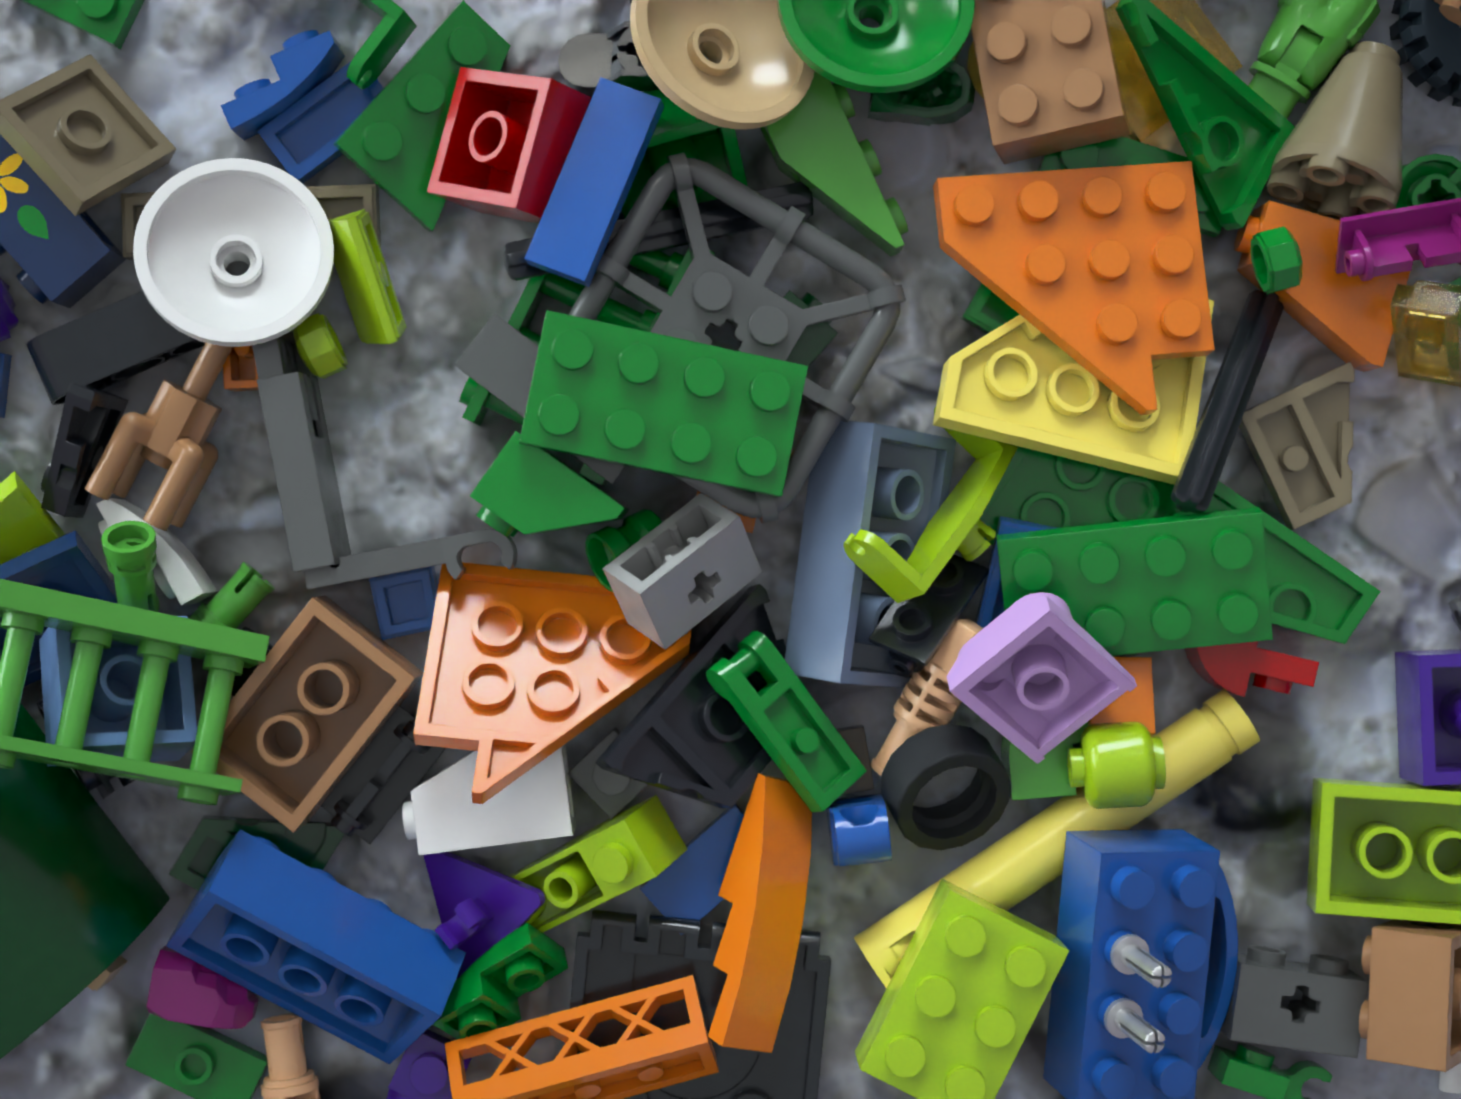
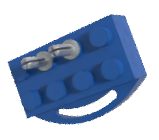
[1043,829,1238,1099]

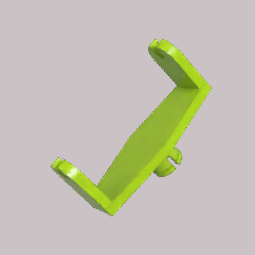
[843,407,1018,603]

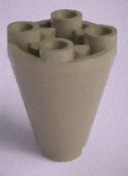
[1267,41,1403,220]

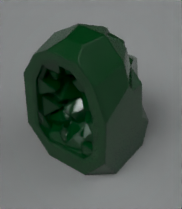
[868,61,975,126]

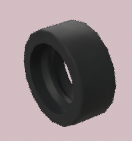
[881,724,1011,851]

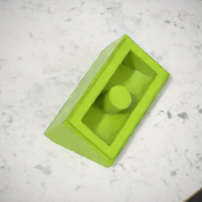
[328,209,407,344]

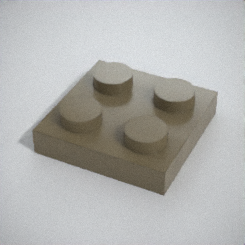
[0,54,176,216]

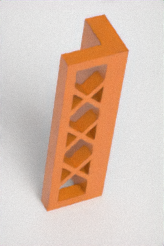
[444,975,719,1099]

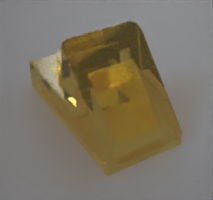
[1390,280,1461,387]

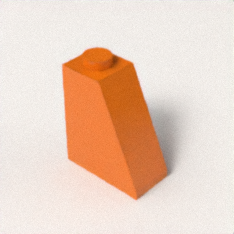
[1234,200,1410,372]

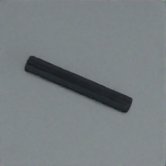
[1171,290,1284,514]

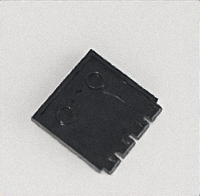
[570,910,831,1099]

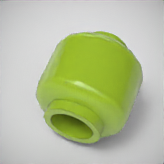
[1067,721,1166,809]

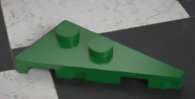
[1115,0,1295,231]

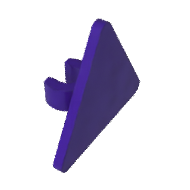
[424,852,545,979]

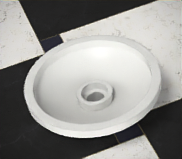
[133,158,334,347]

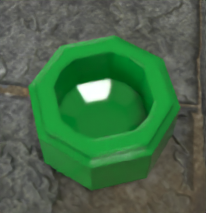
[1251,226,1303,294]

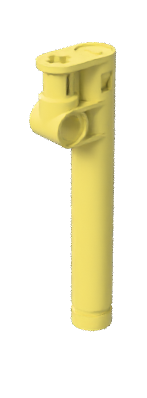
[854,690,1260,988]

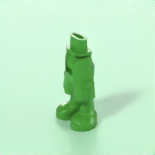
[1248,0,1381,119]

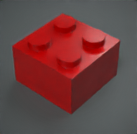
[427,67,592,224]

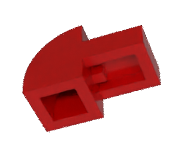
[1184,641,1319,697]

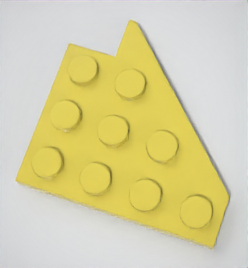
[933,299,1214,485]

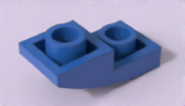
[220,30,345,141]

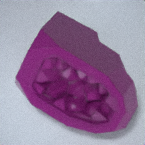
[146,946,259,1029]

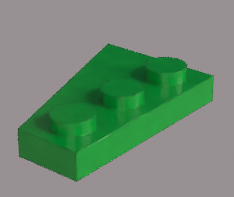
[333,0,511,232]

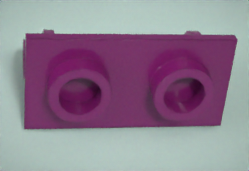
[1335,198,1461,281]

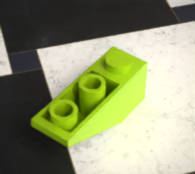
[509,794,688,933]

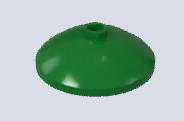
[777,0,975,93]

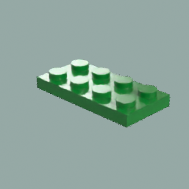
[519,310,808,497]
[996,507,1273,656]

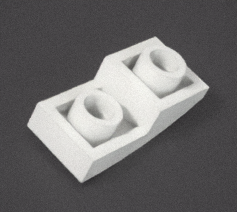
[96,498,218,605]

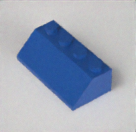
[166,829,466,1064]

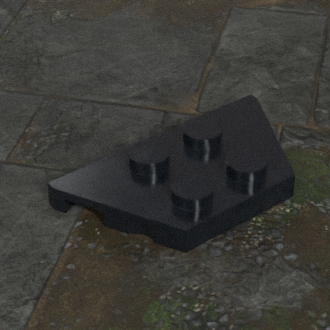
[595,584,786,808]

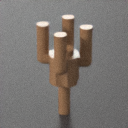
[85,343,233,531]

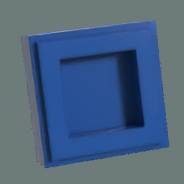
[369,566,438,640]

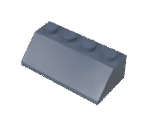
[785,421,956,688]

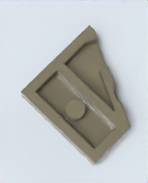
[1239,362,1355,530]

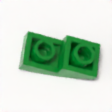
[432,922,568,1040]

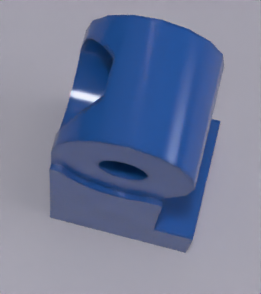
[826,793,892,867]

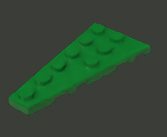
[980,446,1381,644]

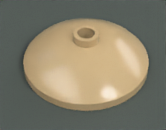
[630,0,815,130]

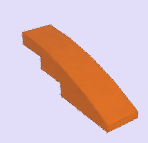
[707,773,812,1053]

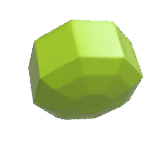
[293,313,349,379]

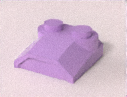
[947,592,1137,764]

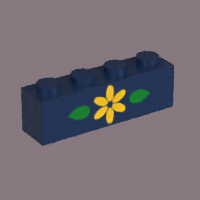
[0,134,126,308]

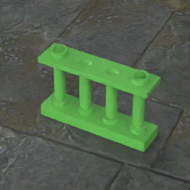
[0,579,270,805]

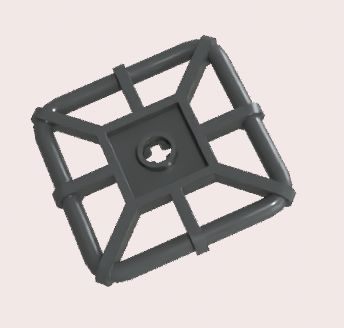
[568,152,906,524]

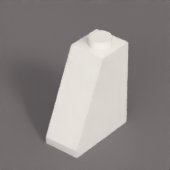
[402,744,577,855]

